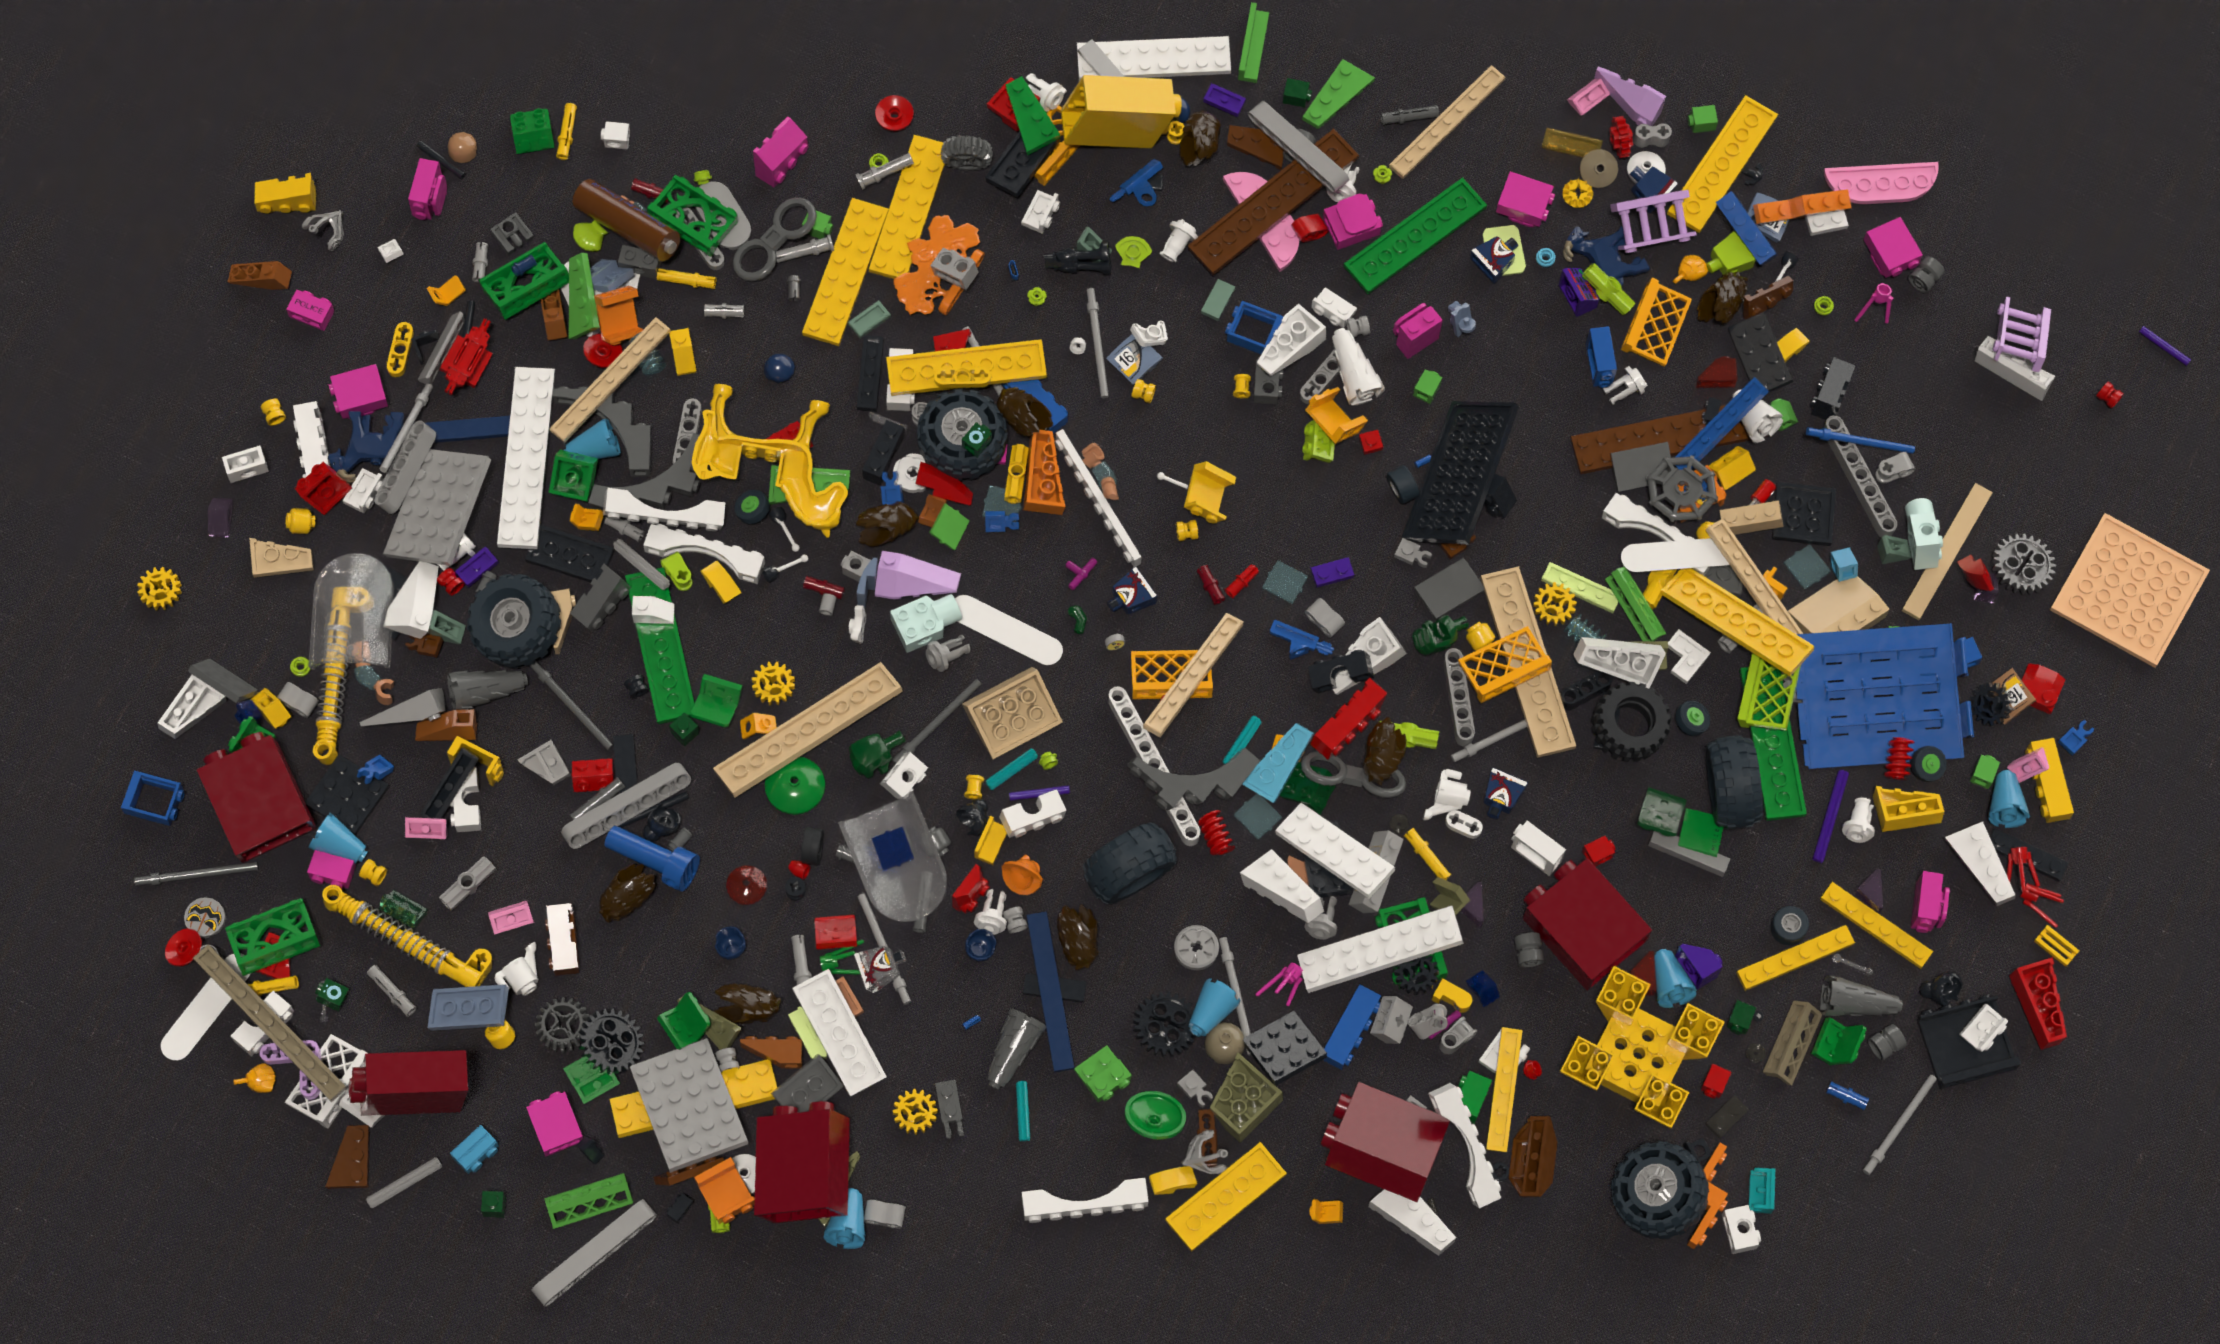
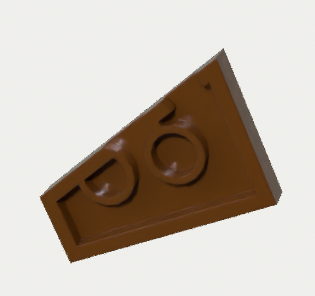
[1227,125,1284,170]
[1743,276,1793,320]
[325,1125,369,1189]
[653,1156,724,1186]

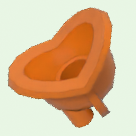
[1001,855,1043,895]

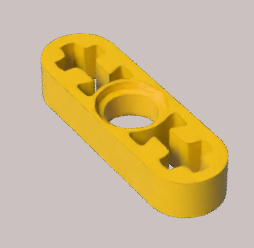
[387,322,414,377]
[934,367,991,388]

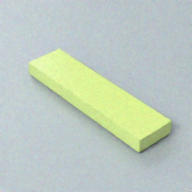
[1541,562,1619,613]

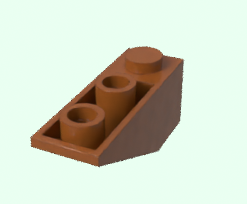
[228,261,292,290]
[541,289,567,340]
[415,709,477,741]
[740,1036,803,1069]

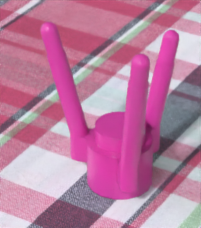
[1855,283,1893,323]
[1256,963,1303,1006]

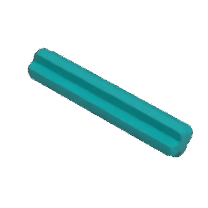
[1223,715,1261,764]
[986,748,1038,790]
[1016,1081,1030,1142]

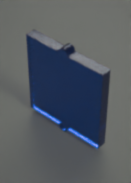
[871,826,914,871]

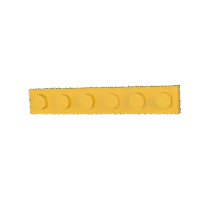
[1820,882,1933,969]
[1736,925,1855,991]
[1486,1027,1523,1153]

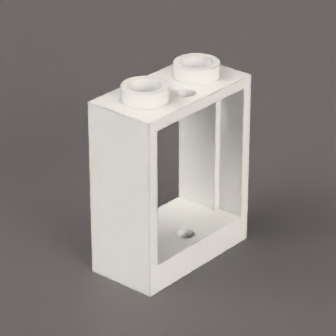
[1511,821,1566,876]

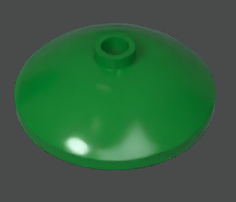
[765,757,825,815]
[1124,1091,1186,1140]

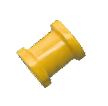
[1167,121,1184,145]
[1233,374,1251,399]
[964,775,984,799]

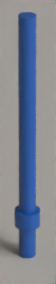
[1806,427,1915,454]

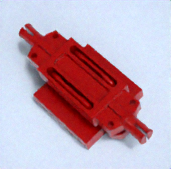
[439,318,493,395]

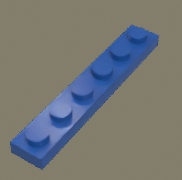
[1675,377,1769,470]

